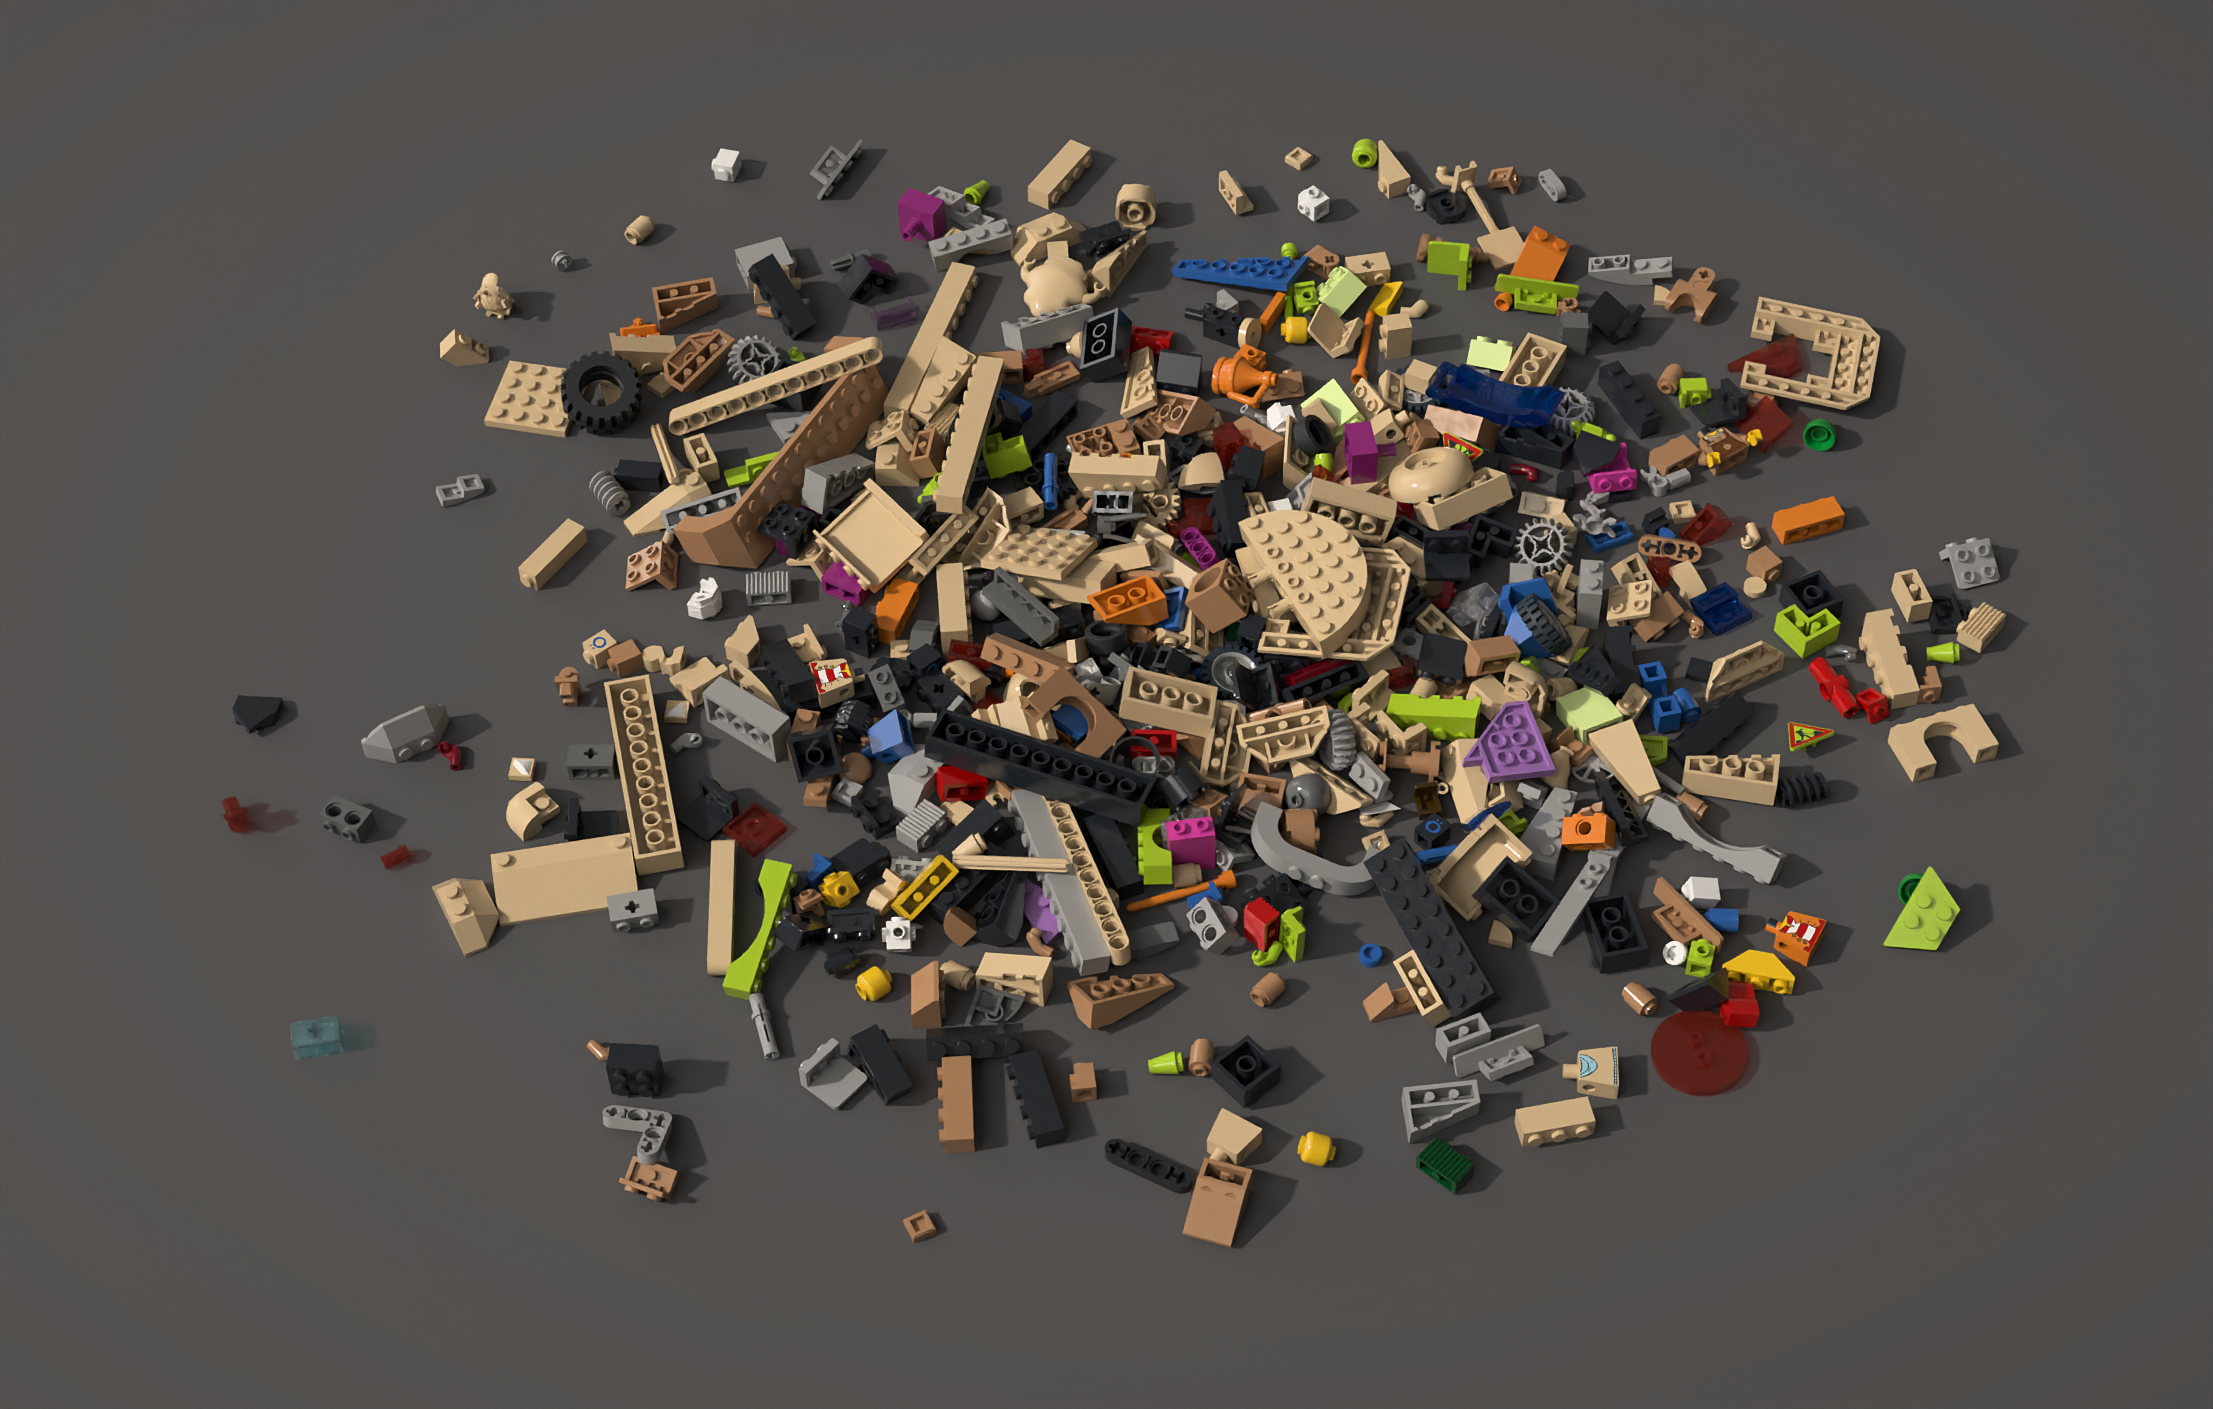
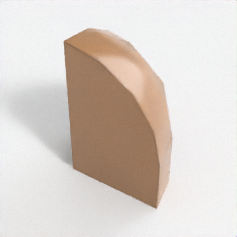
[943,906,977,947]

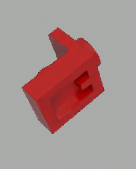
[1853,688,1890,724]

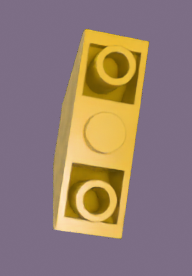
[1722,950,1795,995]

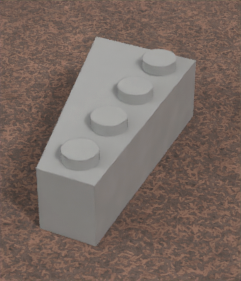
[1001,303,1094,354]
[801,453,875,514]

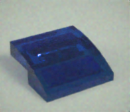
[1690,582,1752,637]
[1460,801,1512,832]

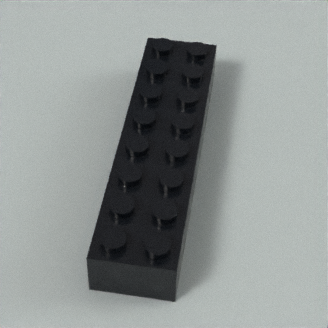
[1363,837,1501,1021]

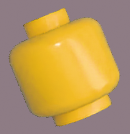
[1281,317,1311,344]
[855,966,892,1002]
[1297,1131,1336,1167]

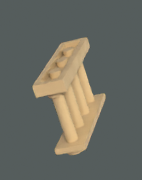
[895,505,979,585]

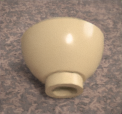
[1066,331,1083,359]

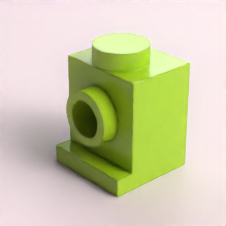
[1292,280,1319,315]
[1678,378,1711,408]
[1685,939,1716,978]

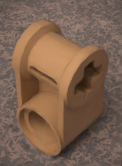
[1301,245,1339,280]

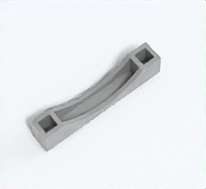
[1646,792,1787,884]

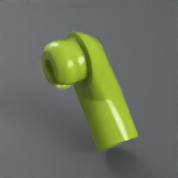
[1252,941,1284,967]

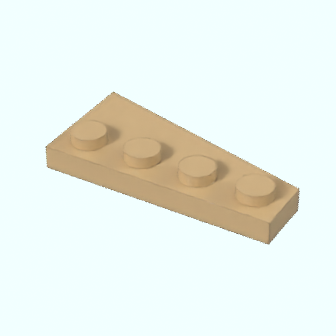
[1120,346,1158,418]

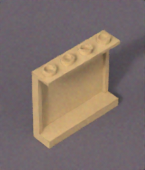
[813,478,930,594]

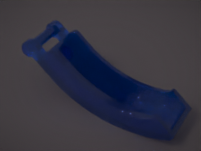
[1425,361,1565,427]

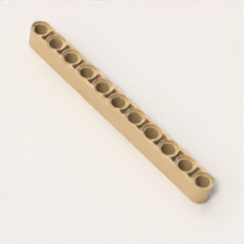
[669,337,883,435]
[1043,796,1131,965]

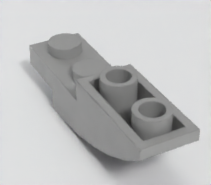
[1588,254,1673,285]

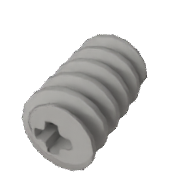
[589,470,631,517]

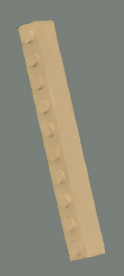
[883,262,979,419]
[933,356,1004,514]

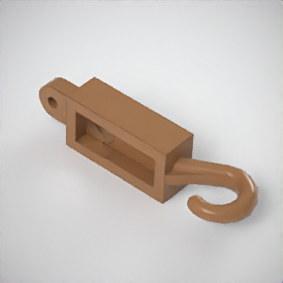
[1041,497,1098,531]

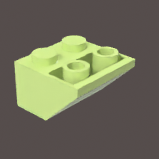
[1316,266,1367,318]
[1466,336,1517,371]

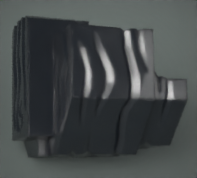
[832,699,874,743]

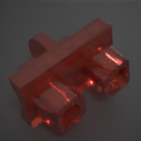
[221,796,248,833]

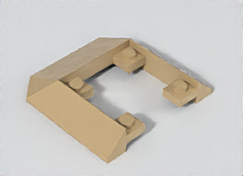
[1740,297,1880,410]
[1258,547,1411,661]

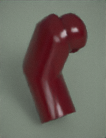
[1510,464,1539,482]
[438,741,462,771]

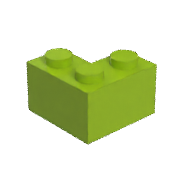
[982,432,1032,479]
[1774,604,1841,659]

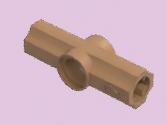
[1244,697,1312,723]

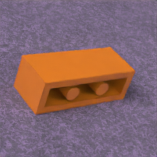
[1772,496,1845,545]
[875,577,920,644]

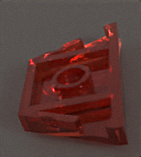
[1727,333,1803,379]

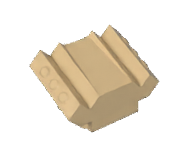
[972,691,1058,744]

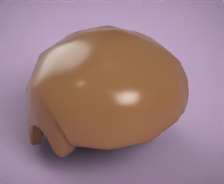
[838,752,872,785]

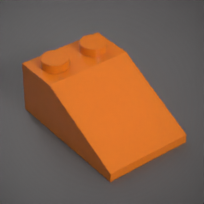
[1510,225,1571,281]
[1087,574,1169,626]

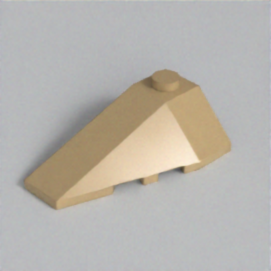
[624,471,712,537]
[1441,738,1491,834]

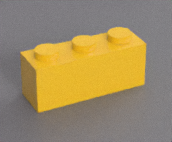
[889,855,959,922]

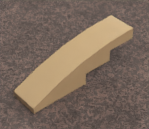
[729,659,781,711]

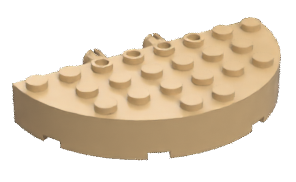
[1238,510,1371,657]

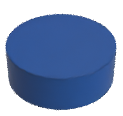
[1359,943,1383,968]

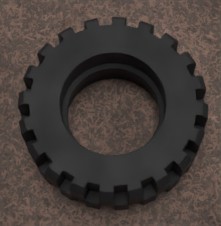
[561,351,642,435]

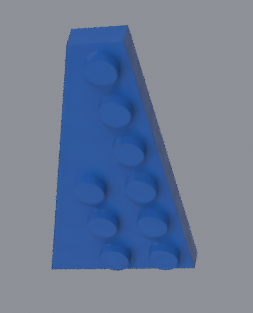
[1172,256,1309,292]

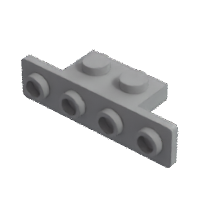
[810,139,863,200]
[1453,1024,1545,1081]

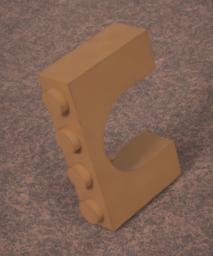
[1020,666,1127,758]

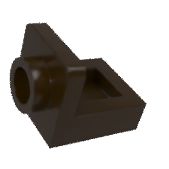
[1413,782,1442,820]

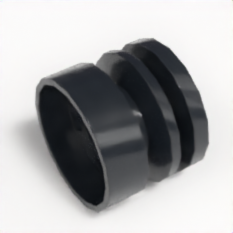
[1398,572,1433,628]

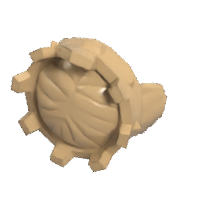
[473,273,515,320]

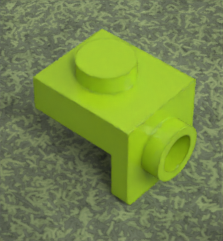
[1496,810,1528,839]

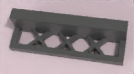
[982,566,1060,647]

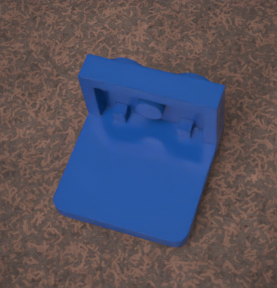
[1498,578,1558,626]

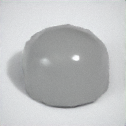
[970,589,1002,621]

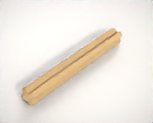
[650,423,680,485]
[952,854,1069,873]

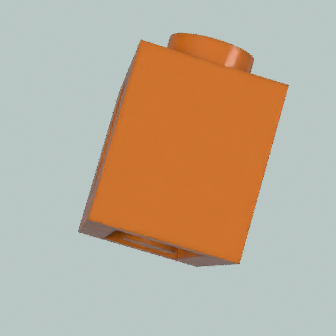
[1561,813,1616,851]

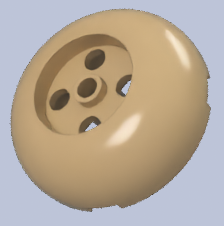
[1389,447,1474,503]

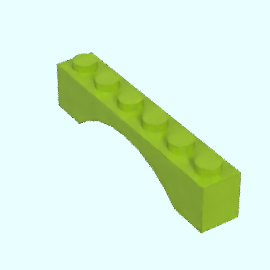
[722,859,797,1000]

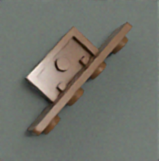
[1651,877,1724,954]

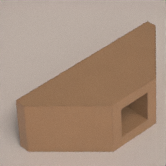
[1402,412,1440,454]

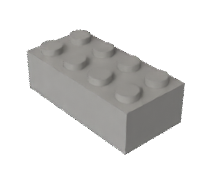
[703,676,791,762]

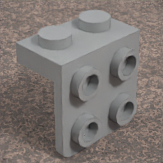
[1939,537,2000,590]
[799,1038,868,1110]

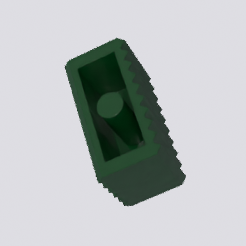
[1416,1137,1474,1195]

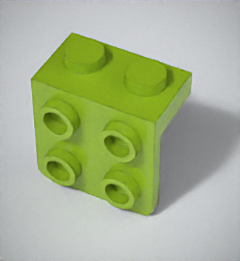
[1427,241,1473,291]

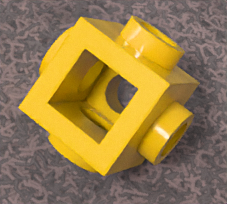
[818,871,860,908]

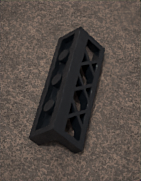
[1594,771,1648,847]

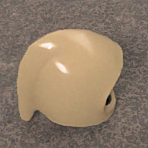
[1003,672,1043,702]

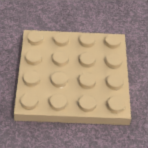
[484,361,587,438]
[981,525,1098,581]

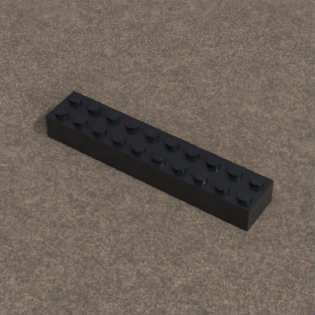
[924,708,1157,827]

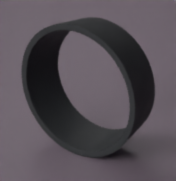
[1110,736,1160,777]

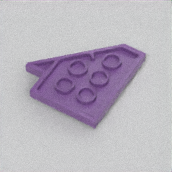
[1462,700,1556,783]

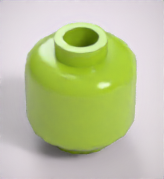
[1352,139,1378,168]

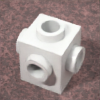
[1298,185,1330,222]
[882,917,916,953]

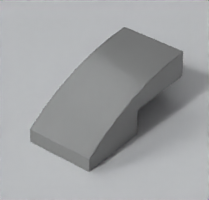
[436,474,485,507]

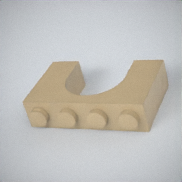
[1888,704,1999,783]

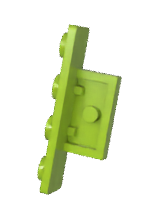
[1495,274,1579,314]
[724,451,779,488]

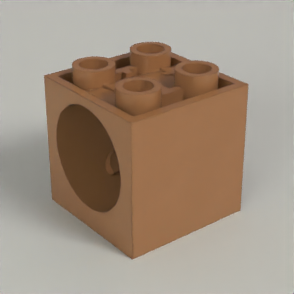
[1185,558,1254,633]

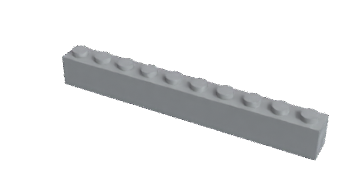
[1008,789,1110,976]

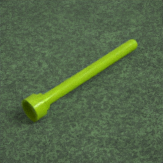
[1281,243,1298,321]

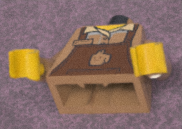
[1697,427,1763,476]

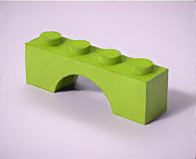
[1138,808,1172,885]

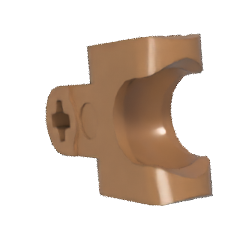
[1664,267,1718,324]

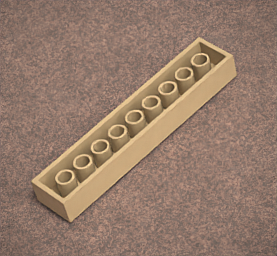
[604,674,684,876]

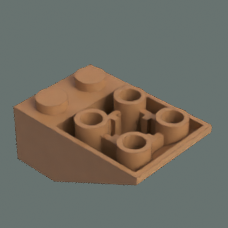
[1066,418,1141,457]
[1183,1157,1253,1248]

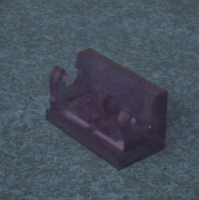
[870,296,917,332]

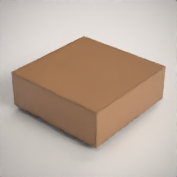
[903,1209,937,1243]

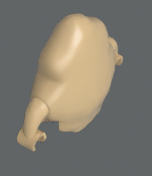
[1021,256,1107,318]

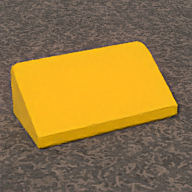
[1368,282,1403,317]

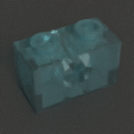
[290,1016,344,1060]

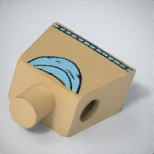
[1562,1047,1619,1099]

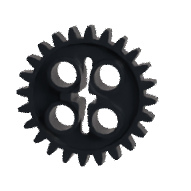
[1013,454,1079,504]

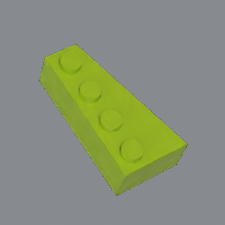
[1386,693,1482,742]

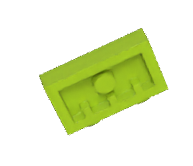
[1279,906,1306,963]

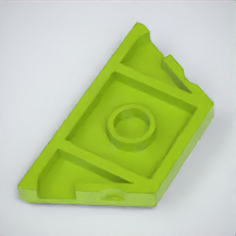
[1882,866,1960,951]

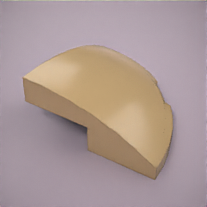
[1178,452,1224,490]

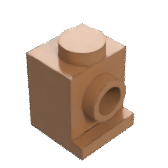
[1069,1062,1097,1103]

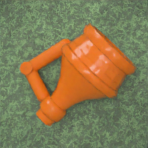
[1212,355,1279,409]

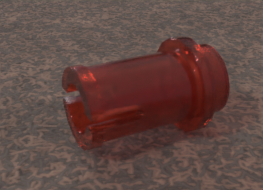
[380,845,412,870]

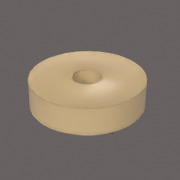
[1238,318,1261,348]

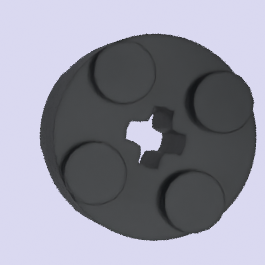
[1156,761,1211,815]

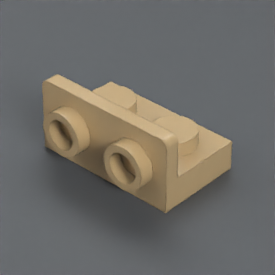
[1219,170,1253,215]
[788,624,828,673]

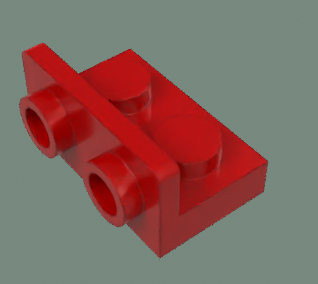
[1130,326,1174,358]

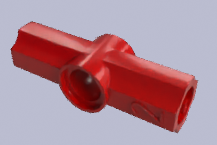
[1808,657,1860,719]

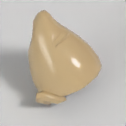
[1540,746,1575,790]

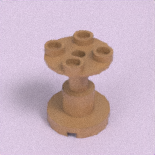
[1379,738,1440,785]

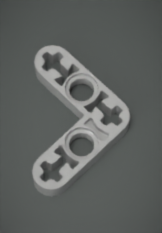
[603,1105,672,1164]

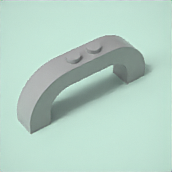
[1251,801,1381,896]

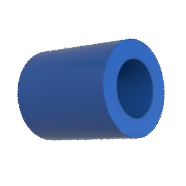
[1670,688,1702,723]
[1703,908,1739,932]

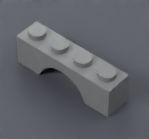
[928,218,1014,272]

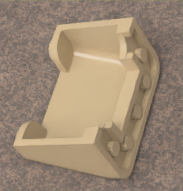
[1429,813,1533,921]

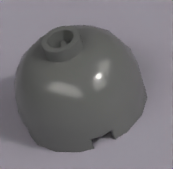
[1285,772,1332,817]

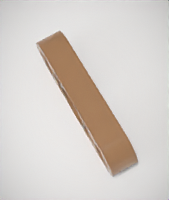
[1638,534,1702,563]

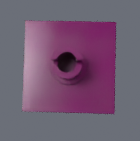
[897,188,947,242]
[1344,421,1396,485]

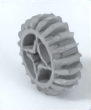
[727,335,783,385]
[1537,387,1595,437]
[1514,517,1574,576]
[1317,709,1356,771]

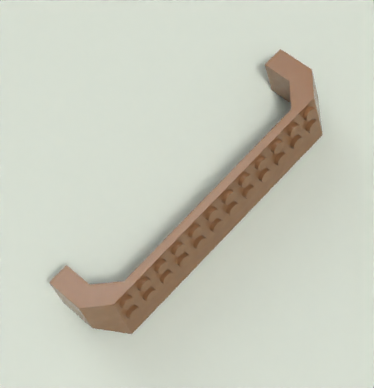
[673,336,889,569]

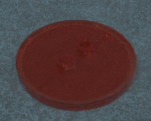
[1650,1011,1749,1096]

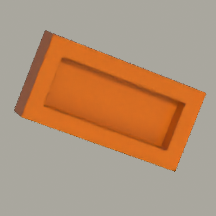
[1260,292,1285,335]

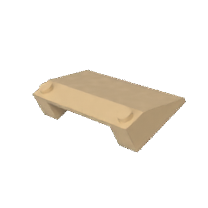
[491,833,638,927]

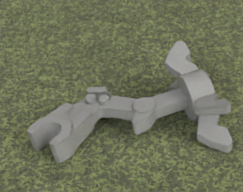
[1573,491,1617,538]

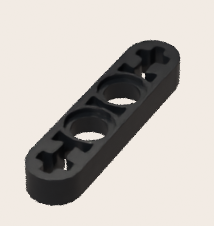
[1105,1138,1192,1194]

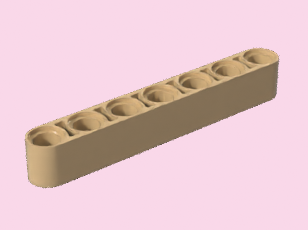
[707,839,737,976]

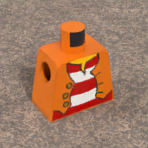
[1765,911,1827,967]

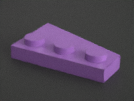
[1023,878,1063,946]

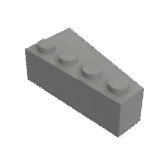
[1519,787,1578,881]

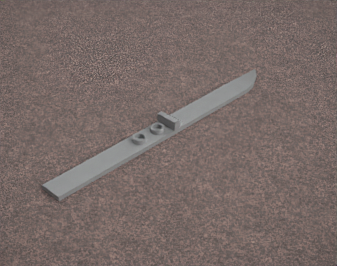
[1531,796,1653,957]

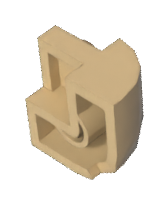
[942,660,991,706]
[1503,661,1548,718]
[506,782,560,842]

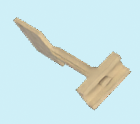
[1451,161,1524,271]

